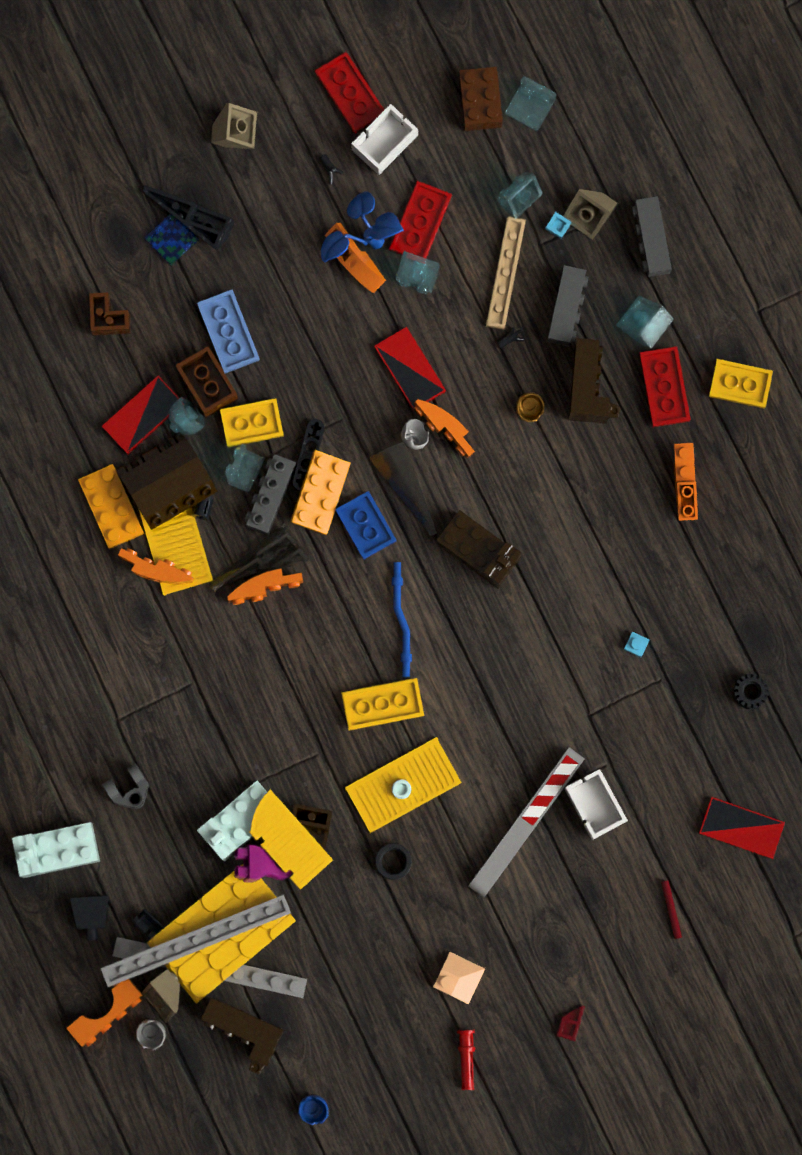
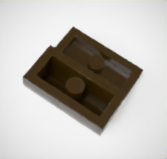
[292,804,333,850]

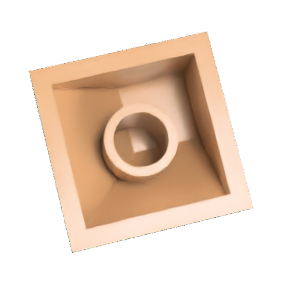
[434,952,485,1004]

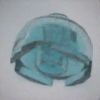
[169,397,206,435]

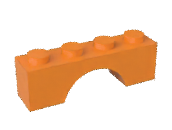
[66,979,143,1047]

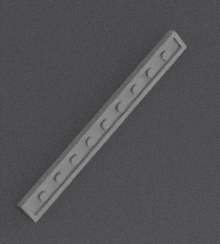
[101,895,291,987]
[113,937,307,998]

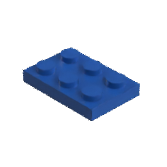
[335,491,397,560]

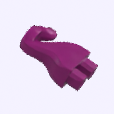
[234,845,293,883]

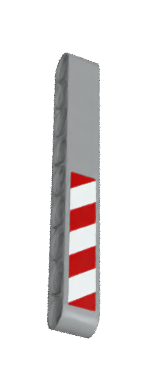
[468,747,585,898]

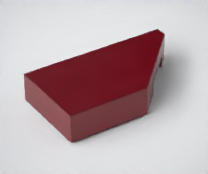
[556,1006,585,1041]

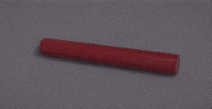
[661,880,682,939]

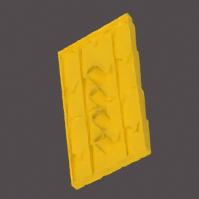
[147,864,296,1004]

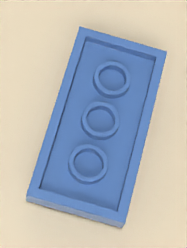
[197,290,260,373]

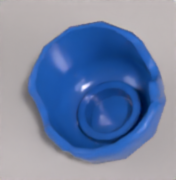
[298,1095,328,1125]

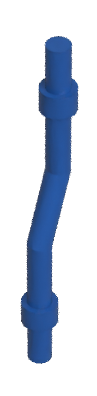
[392,562,412,678]

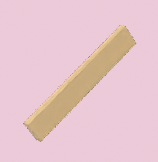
[486,216,526,330]

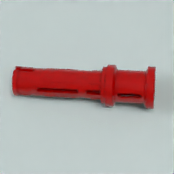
[457,1030,475,1090]

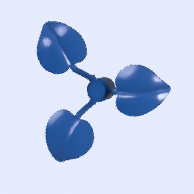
[321,191,404,263]

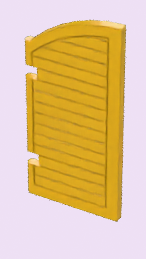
[249,790,333,889]

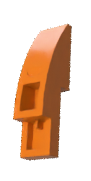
[325,223,386,293]
[414,399,475,458]
[674,443,698,521]
[118,548,194,584]
[228,569,303,605]

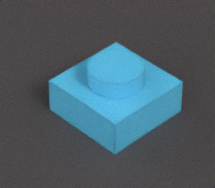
[545,212,571,239]
[624,632,649,658]

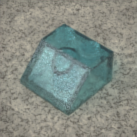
[497,172,543,219]
[396,251,440,294]
[617,296,674,348]

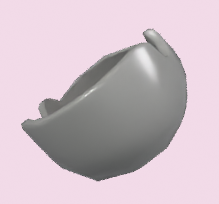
[401,419,429,450]
[136,1019,166,1050]

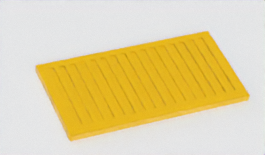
[138,507,213,595]
[345,737,462,833]

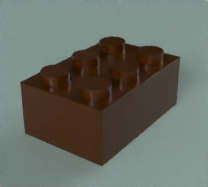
[459,67,503,131]
[175,346,238,418]

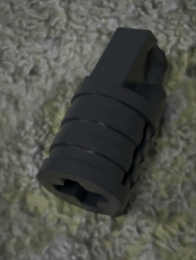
[192,494,214,520]

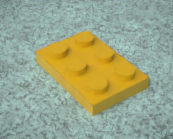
[709,359,773,409]
[220,398,284,447]

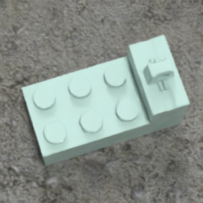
[197,781,267,862]
[12,822,100,878]

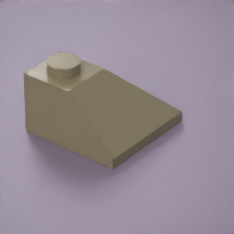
[211,103,257,149]
[563,189,617,240]
[141,969,180,1023]

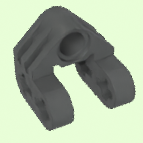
[102,763,149,809]

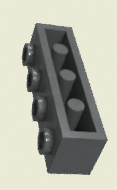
[632,196,672,277]
[547,265,589,347]
[245,454,296,536]

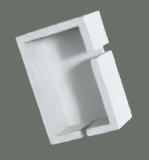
[352,104,418,175]
[565,769,628,840]

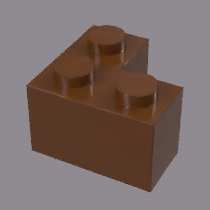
[89,292,131,336]

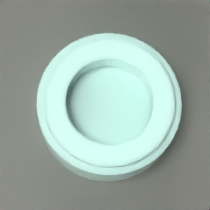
[392,780,411,799]

